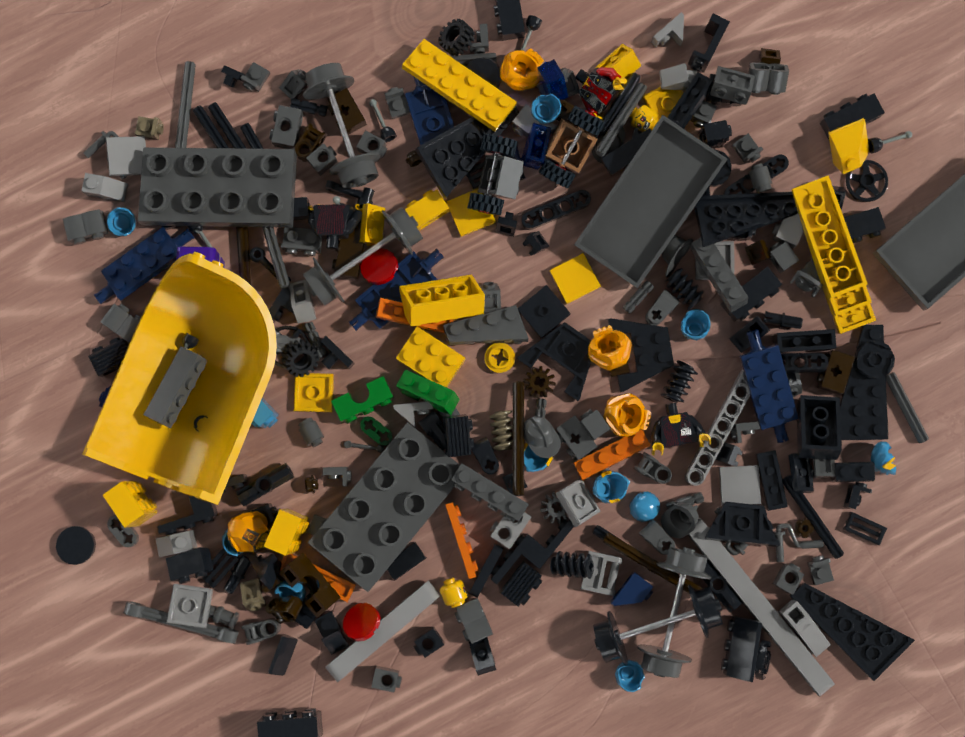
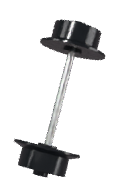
[593,584,723,665]

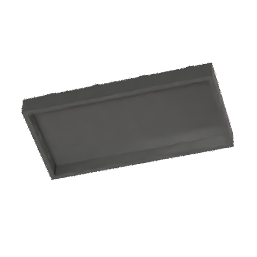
[574,115,727,288]
[138,147,297,228]
[872,173,965,311]
[308,422,460,592]

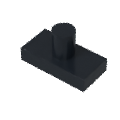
[321,336,355,369]

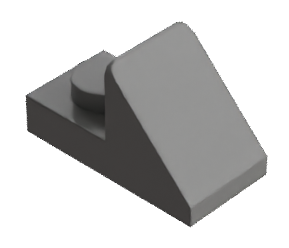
[651,12,684,48]
[659,64,697,91]
[393,402,433,427]

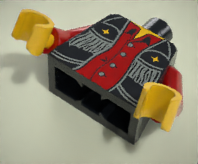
[575,67,627,120]

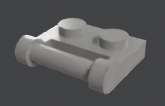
[581,551,623,596]

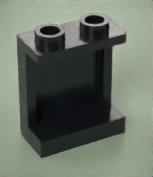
[688,13,730,72]

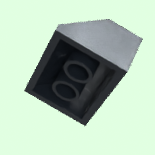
[721,615,762,682]

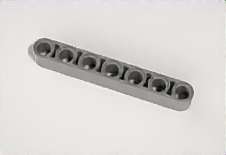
[685,370,750,486]
[325,580,441,682]

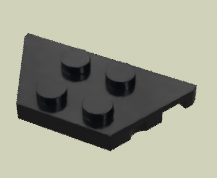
[705,502,780,547]

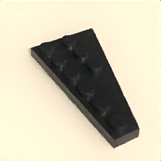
[415,96,519,199]
[694,192,798,247]
[840,325,888,441]
[789,582,915,681]

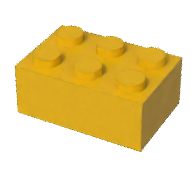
[396,326,466,388]
[103,481,158,528]
[264,509,310,556]

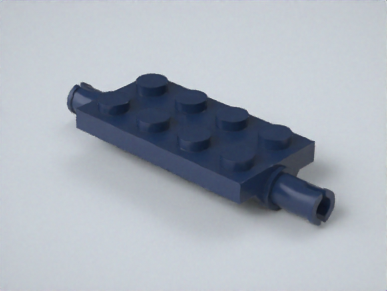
[405,76,454,145]
[94,227,195,304]
[349,248,444,331]
[740,329,799,443]

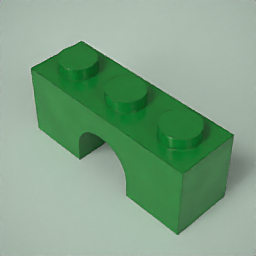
[396,369,460,416]
[331,376,394,424]

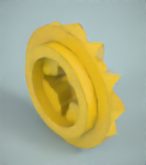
[485,342,515,373]

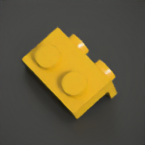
[359,203,385,246]

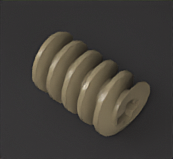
[489,410,513,451]

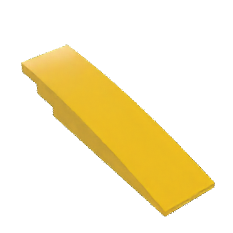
[791,175,876,334]

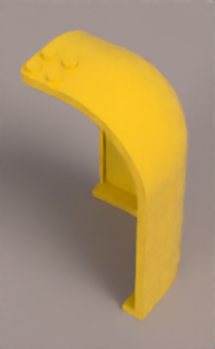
[82,252,277,505]

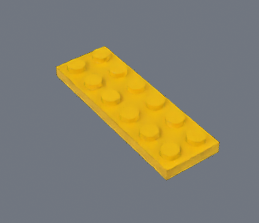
[402,39,517,132]

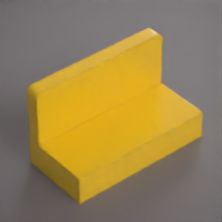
[595,44,641,79]

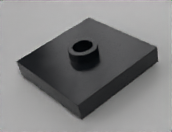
[518,285,571,339]

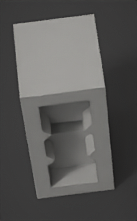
[489,511,531,549]

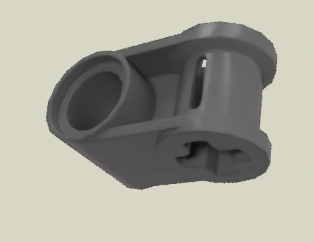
[645,289,680,326]
[634,452,672,484]
[639,519,675,555]
[241,618,281,645]

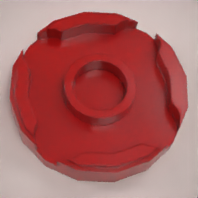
[360,248,398,285]
[343,603,381,642]

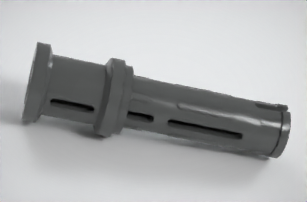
[208,605,239,629]

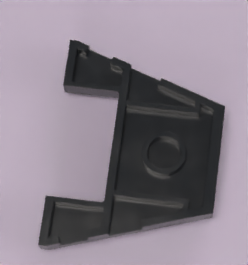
[608,318,674,393]
[517,322,591,402]

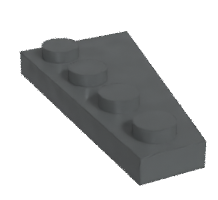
[443,305,529,345]

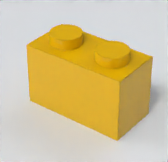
[405,189,450,231]

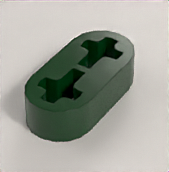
[360,416,393,446]

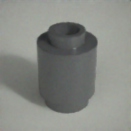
[749,163,772,193]
[298,418,324,448]

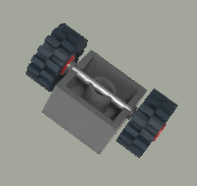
[468,134,524,216]

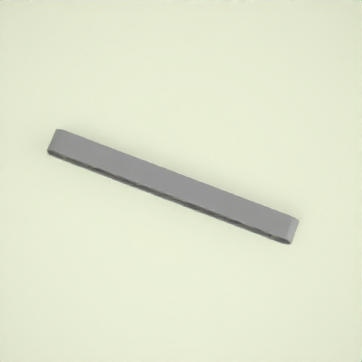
[688,518,835,697]

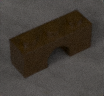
[280,553,341,618]

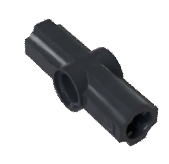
[236,463,294,507]
[703,559,743,613]

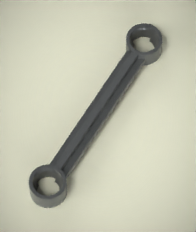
[123,601,239,644]

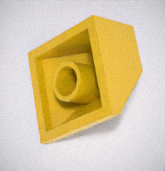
[828,118,869,174]

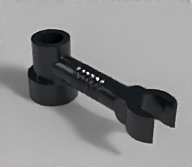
[325,180,375,208]
[249,247,291,282]

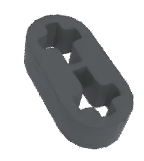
[107,515,139,547]

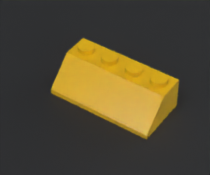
[399,274,485,326]

